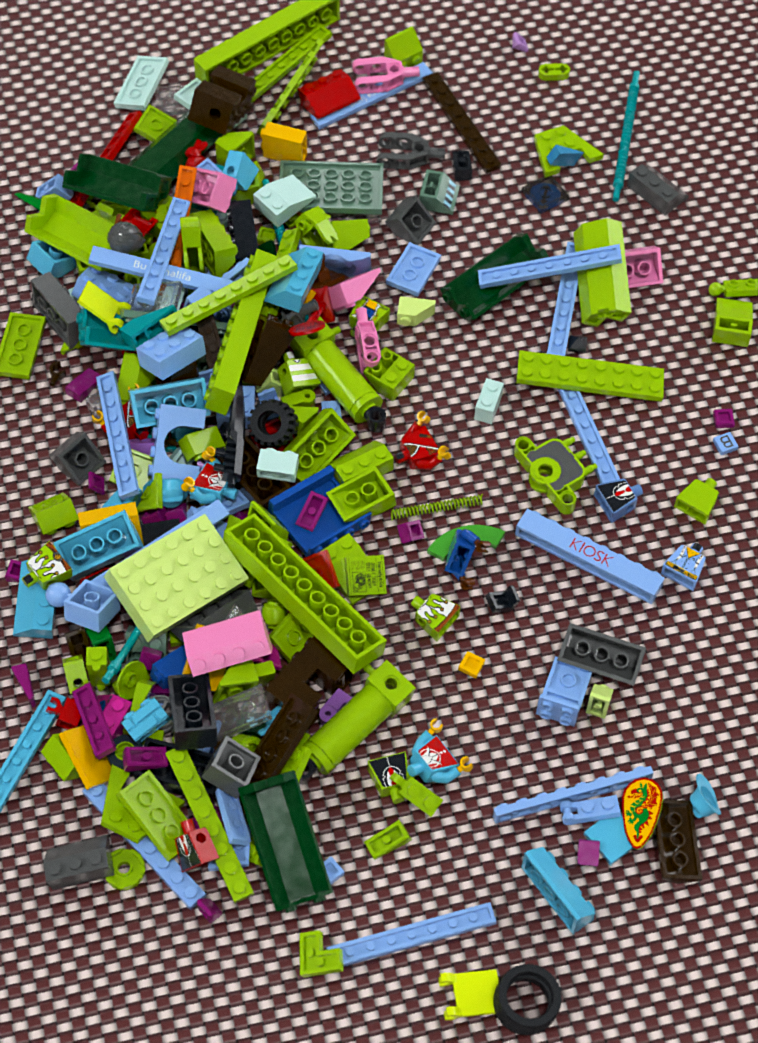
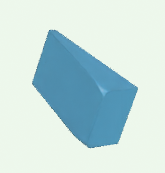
[547,145,583,166]

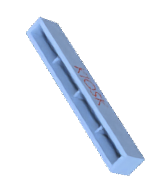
[515,508,665,604]

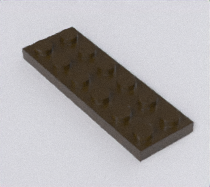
[239,693,319,815]

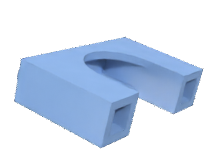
[148,404,206,480]

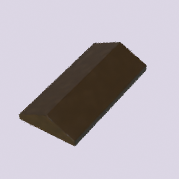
[655,799,703,884]

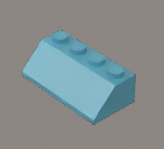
[264,247,324,313]
[128,377,211,428]
[54,510,144,581]
[13,560,56,639]
[522,847,595,934]

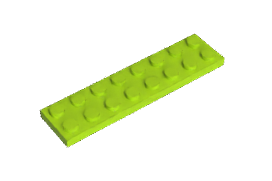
[516,350,664,402]

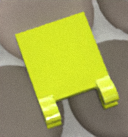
[77,280,131,334]
[438,969,499,1021]

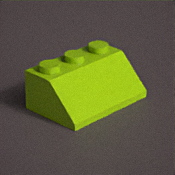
[326,441,394,485]

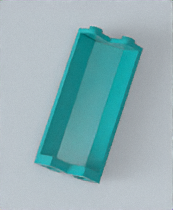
[76,309,191,353]

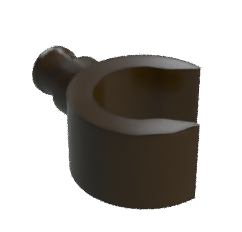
[49,361,66,386]
[164,431,179,448]

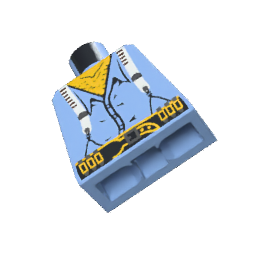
[661,543,706,591]

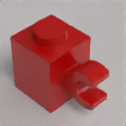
[46,697,81,730]

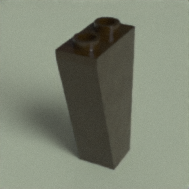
[241,314,295,386]

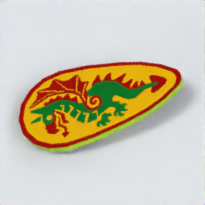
[622,778,663,850]

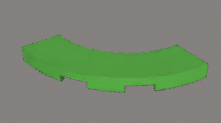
[427,525,505,561]

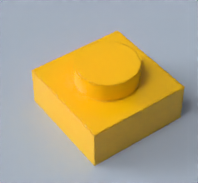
[458,651,485,679]

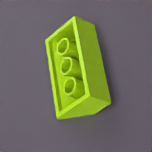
[191,209,238,277]
[282,408,356,483]

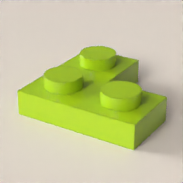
[300,930,343,978]

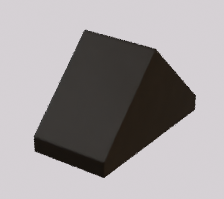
[64,627,90,668]

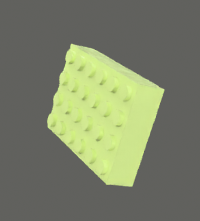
[104,514,249,643]

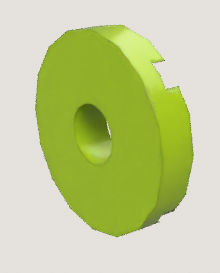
[105,848,146,890]

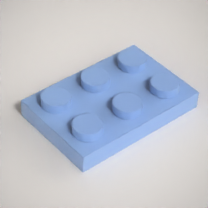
[386,242,441,297]

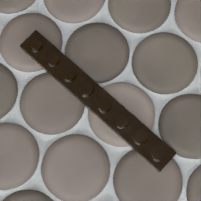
[423,72,501,174]

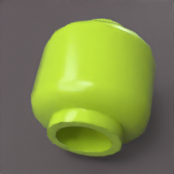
[262,599,288,629]

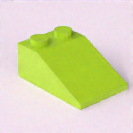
[326,466,396,523]
[321,533,368,605]

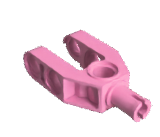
[352,57,420,94]
[355,307,381,381]

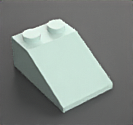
[253,175,317,228]

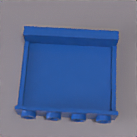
[268,465,372,557]

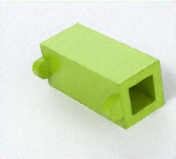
[86,646,112,692]

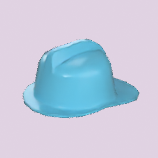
[143,478,189,508]
[690,774,721,818]

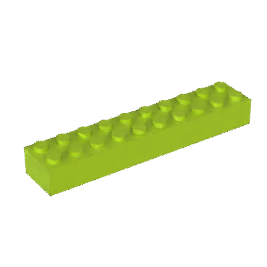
[194,0,340,82]
[203,249,277,416]
[223,513,387,674]

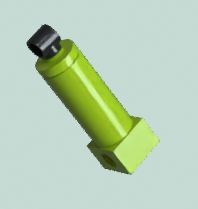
[290,317,386,433]
[299,660,416,784]

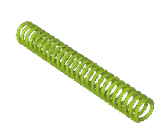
[391,494,483,520]

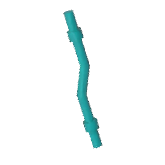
[102,626,141,684]

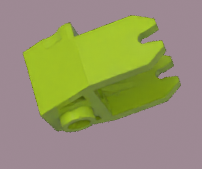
[295,206,338,247]

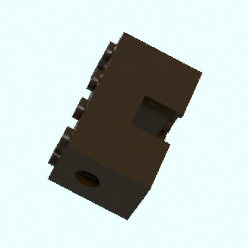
[187,65,257,135]
[265,636,355,732]

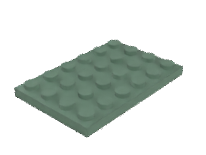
[279,160,384,215]

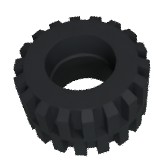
[247,399,299,448]

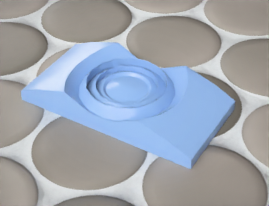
[299,244,371,277]

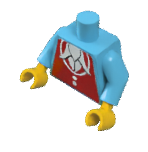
[181,446,239,504]
[407,718,473,784]

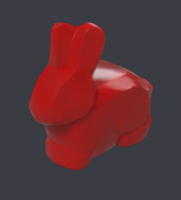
[185,139,208,167]

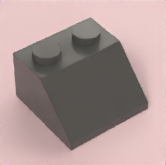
[385,196,436,245]
[49,432,106,485]
[201,736,261,799]

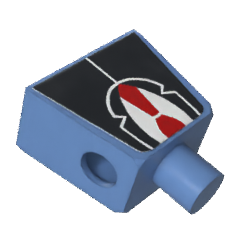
[594,479,643,523]

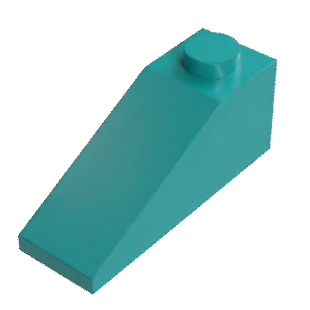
[119,305,177,350]

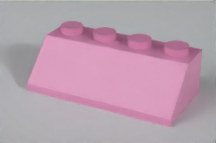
[625,246,663,288]
[182,610,273,677]

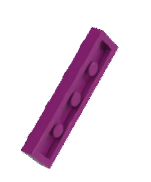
[72,682,117,760]

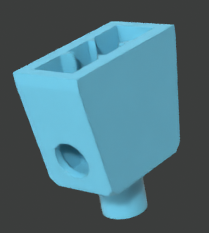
[222,150,259,196]

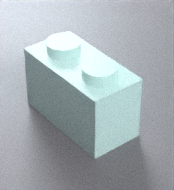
[474,378,504,424]
[256,448,299,483]

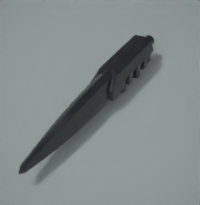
[213,377,245,488]

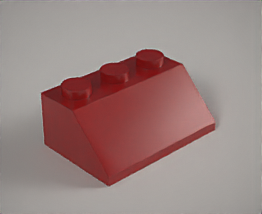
[298,69,361,119]

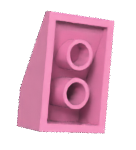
[192,167,237,213]
[328,268,381,312]

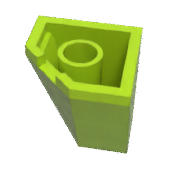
[315,219,370,250]
[118,352,157,405]

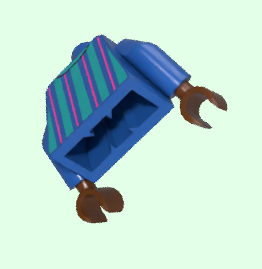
[444,529,491,590]

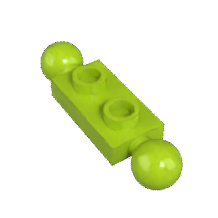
[708,279,758,297]

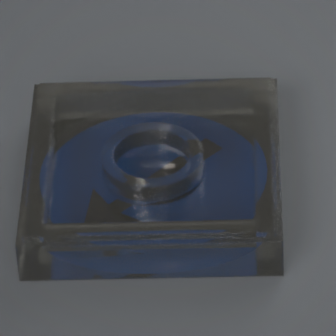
[521,176,570,214]

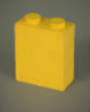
[260,121,307,161]

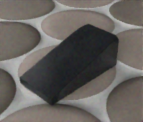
[452,151,472,181]

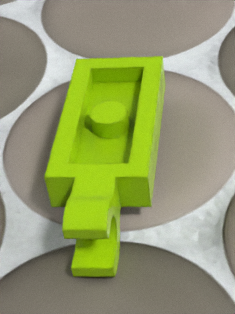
[389,772,443,817]

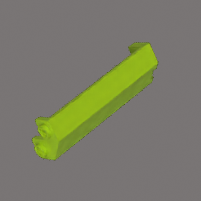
[24,193,115,272]
[573,218,632,327]

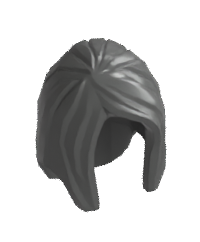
[107,221,146,255]

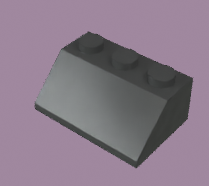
[627,164,689,216]
[43,835,115,890]

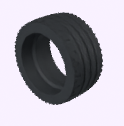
[494,964,562,1036]

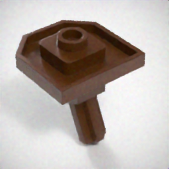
[311,254,345,289]

